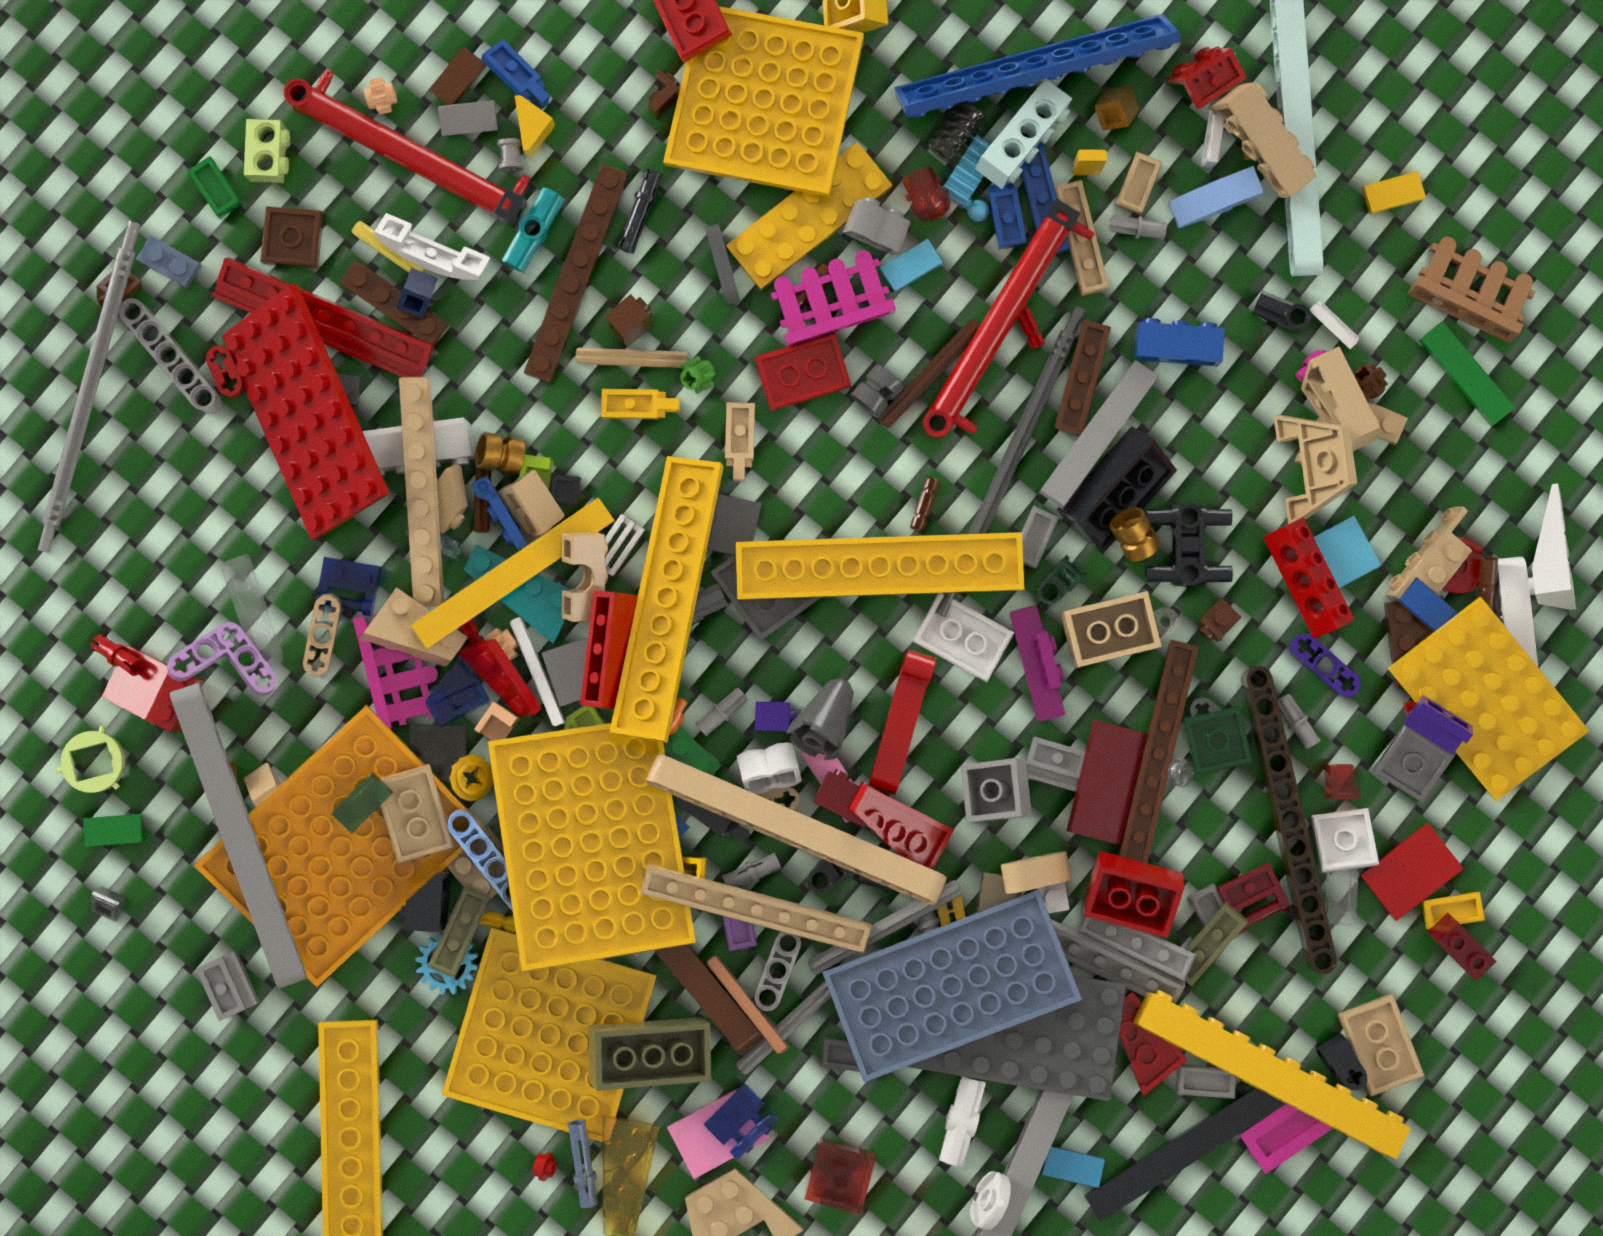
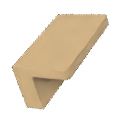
[497,470,564,539]

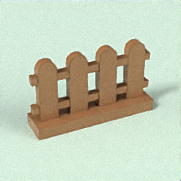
[1407,237,1536,343]

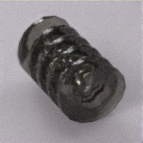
[928,102,988,165]

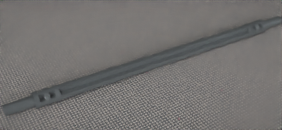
[935,306,1085,617]

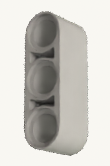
[754,931,801,1011]

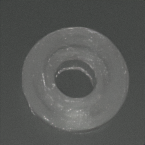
[1153,607,1179,636]

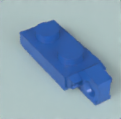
[481,39,550,110]
[988,183,1027,250]
[472,475,527,550]

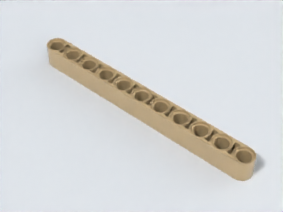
[646,754,947,906]

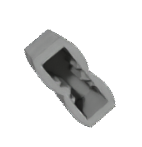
[843,197,910,255]

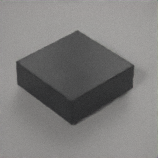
[550,474,581,506]

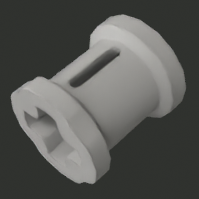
[497,138,524,172]

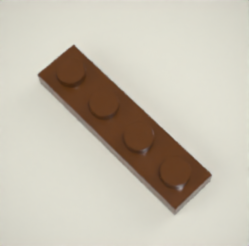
[340,260,449,345]
[1054,320,1111,436]

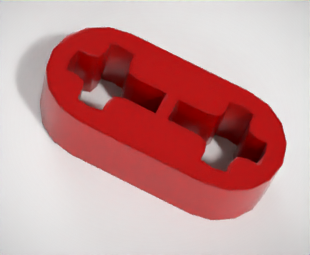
[206,345,245,399]

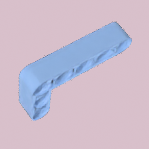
[448,809,513,912]

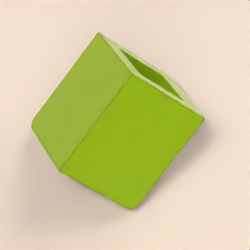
[519,455,553,491]

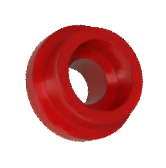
[533,1152,557,1182]

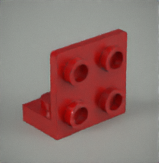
[1165,46,1247,109]

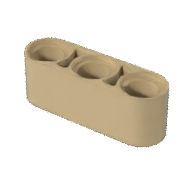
[1001,851,1072,894]

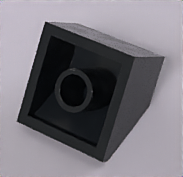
[400,871,451,932]

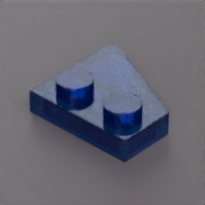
[425,655,490,728]

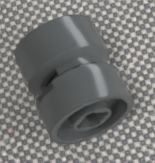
[851,364,904,418]

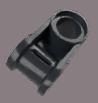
[806,860,854,894]
[1316,1033,1368,1091]

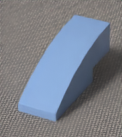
[1169,166,1263,229]

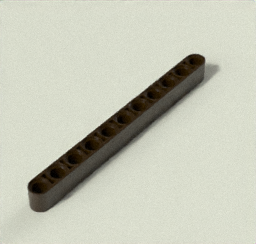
[1241,666,1337,974]

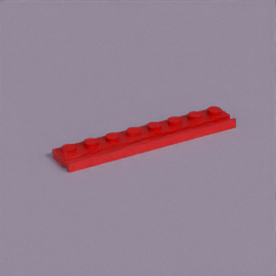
[212,257,435,377]

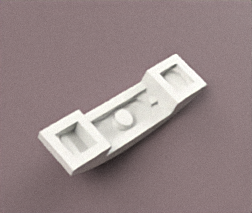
[374,213,490,280]

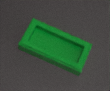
[187,156,243,219]
[83,814,145,847]

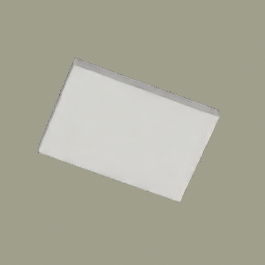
[912,593,1014,683]

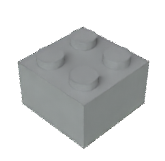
[961,758,1032,823]

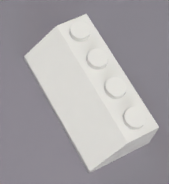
[362,417,475,477]

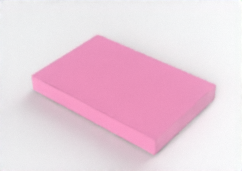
[667,1085,770,1179]

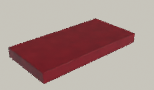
[1066,720,1147,845]

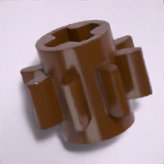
[1354,364,1388,400]

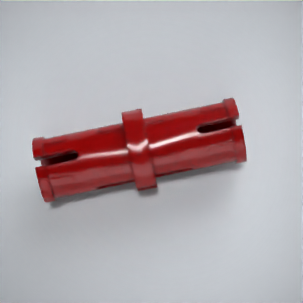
[91,634,144,676]

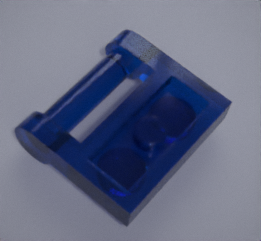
[314,557,382,617]

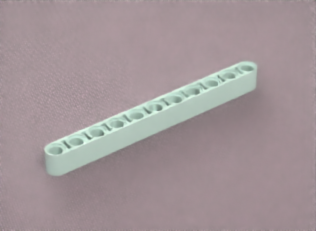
[1270,0,1323,276]

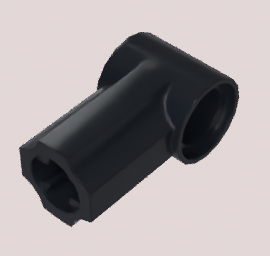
[1252,290,1311,334]

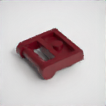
[1216,862,1291,934]

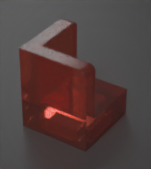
[1324,764,1361,799]

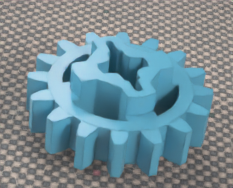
[415,932,479,995]

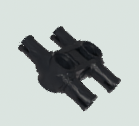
[1145,503,1233,588]

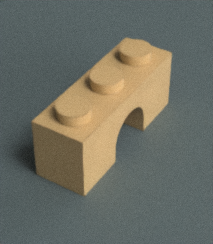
[562,532,608,622]

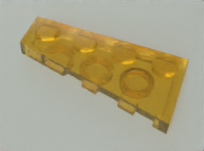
[602,1115,660,1236]

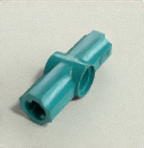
[502,187,565,273]

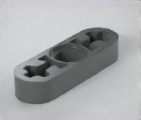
[705,223,740,305]

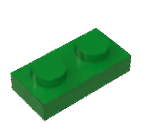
[664,727,722,776]

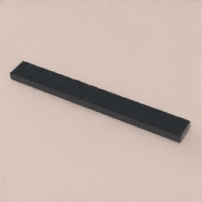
[1084,1087,1285,1222]

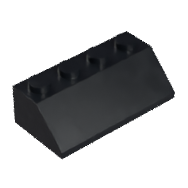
[1057,426,1177,554]

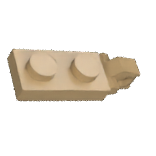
[725,402,755,482]

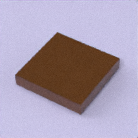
[260,206,324,268]

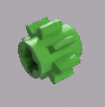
[680,356,715,394]

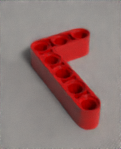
[868,650,936,795]

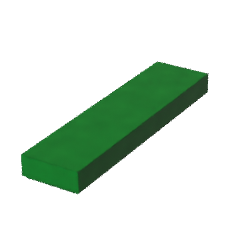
[1418,321,1515,427]

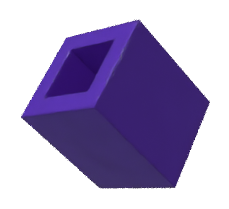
[755,701,796,732]

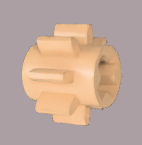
[364,77,398,115]
[486,628,519,661]

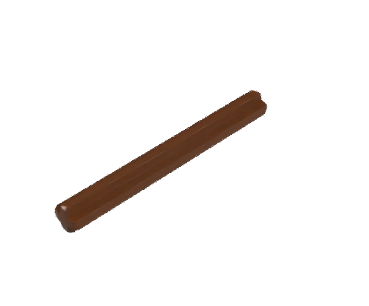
[877,319,980,428]

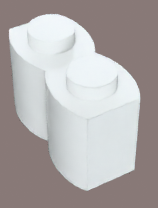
[737,743,802,794]

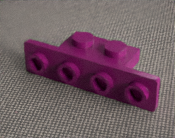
[1009,606,1065,722]

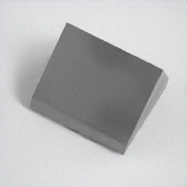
[91,887,127,922]

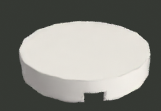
[970,1171,1011,1230]

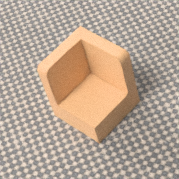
[474,701,520,741]

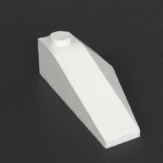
[1528,483,1576,610]

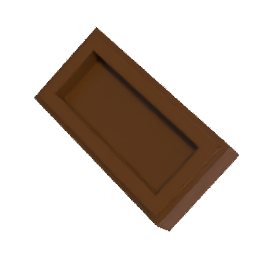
[429,46,486,105]

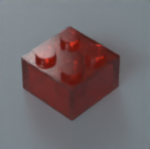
[804,1137,876,1215]

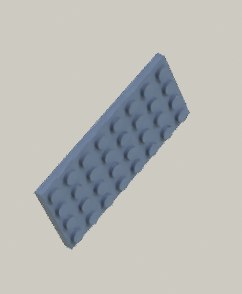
[822,889,1082,1082]

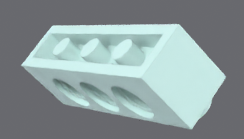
[975,79,1072,189]

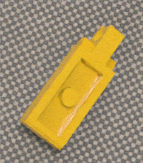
[601,389,680,419]

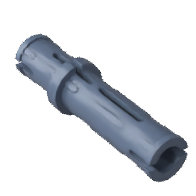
[567,1119,598,1208]

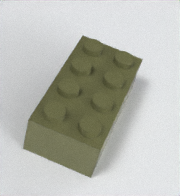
[589,1017,711,1091]

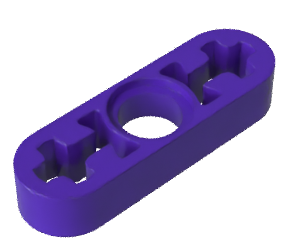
[1289,633,1361,697]

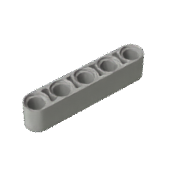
[119,298,222,414]

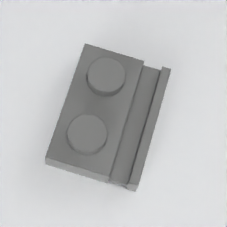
[1026,736,1086,792]
[196,950,260,1021]

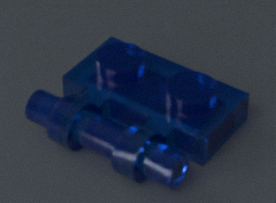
[703,1082,779,1160]

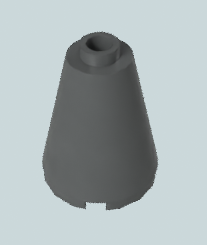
[787,678,854,760]

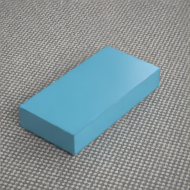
[880,239,943,293]

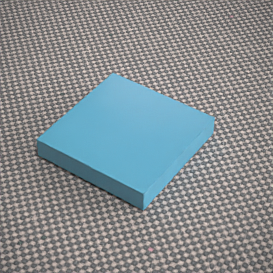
[1314,516,1381,588]

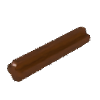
[473,464,491,533]

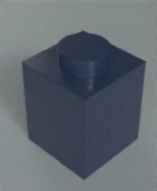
[396,267,438,319]

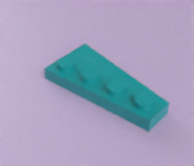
[464,545,569,645]

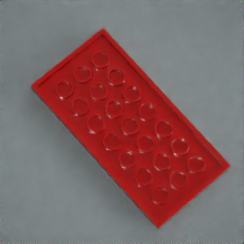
[221,284,390,540]

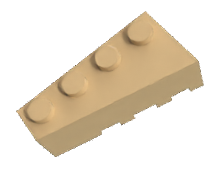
[1208,82,1317,198]

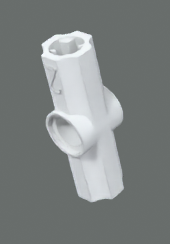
[939,1076,986,1167]

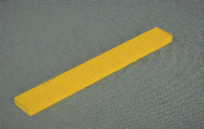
[410,497,615,650]

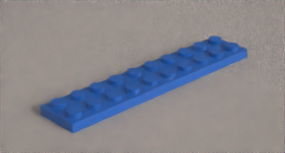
[894,14,1180,117]

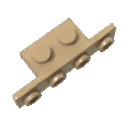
[1385,507,1472,599]

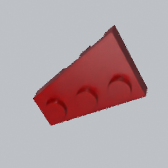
[458,639,542,717]
[1119,991,1188,1096]

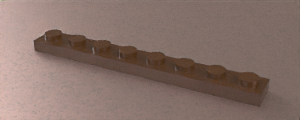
[524,164,629,384]
[1118,640,1199,863]

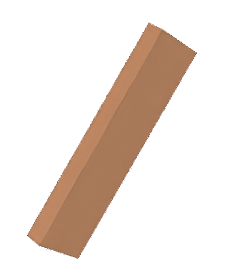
[708,956,790,1054]

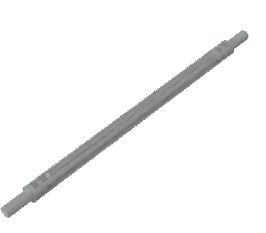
[38,221,140,553]

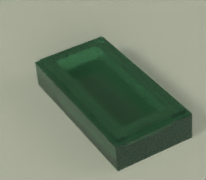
[331,772,393,833]

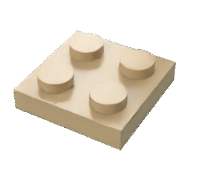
[447,826,505,898]

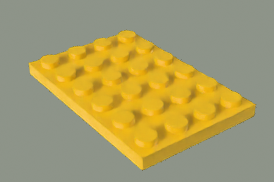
[1388,597,1589,801]

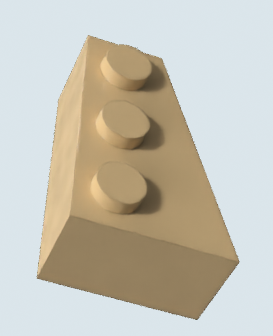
[1301,347,1380,451]
[359,587,468,667]

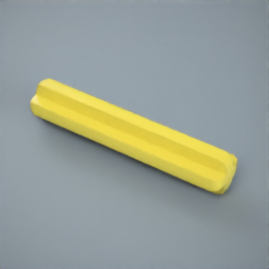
[352,221,426,273]

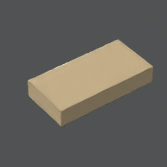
[1115,152,1163,216]

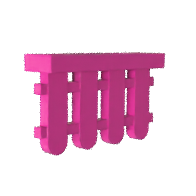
[771,250,896,347]
[353,614,445,729]

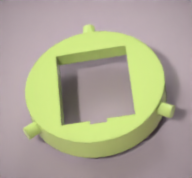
[56,726,125,793]

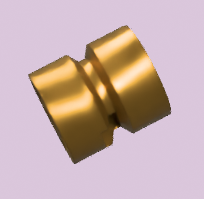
[475,431,525,475]
[1110,507,1160,562]

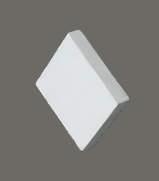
[1310,808,1379,873]

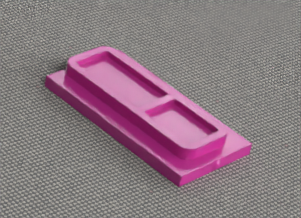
[1239,1104,1333,1174]

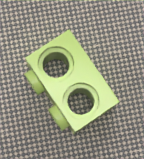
[244,119,290,183]

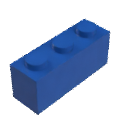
[1134,318,1225,367]

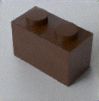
[605,294,653,348]

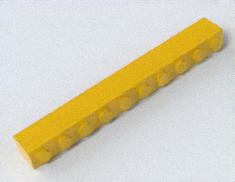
[1132,990,1411,1159]

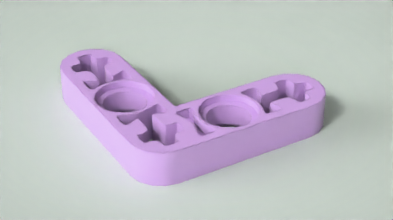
[167,622,277,696]

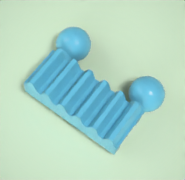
[940,135,1015,222]

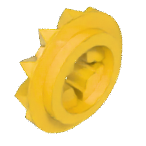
[448,755,493,801]

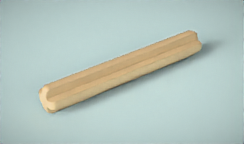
[576,348,688,368]

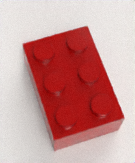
[1083,851,1184,938]

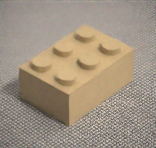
[1060,591,1162,668]

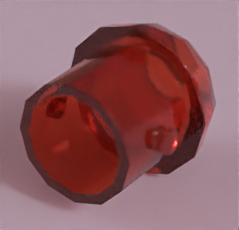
[903,167,951,222]

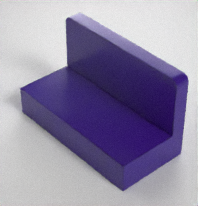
[1404,695,1473,754]

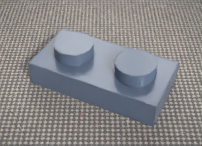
[136,235,201,289]

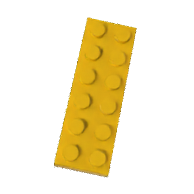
[726,142,892,291]

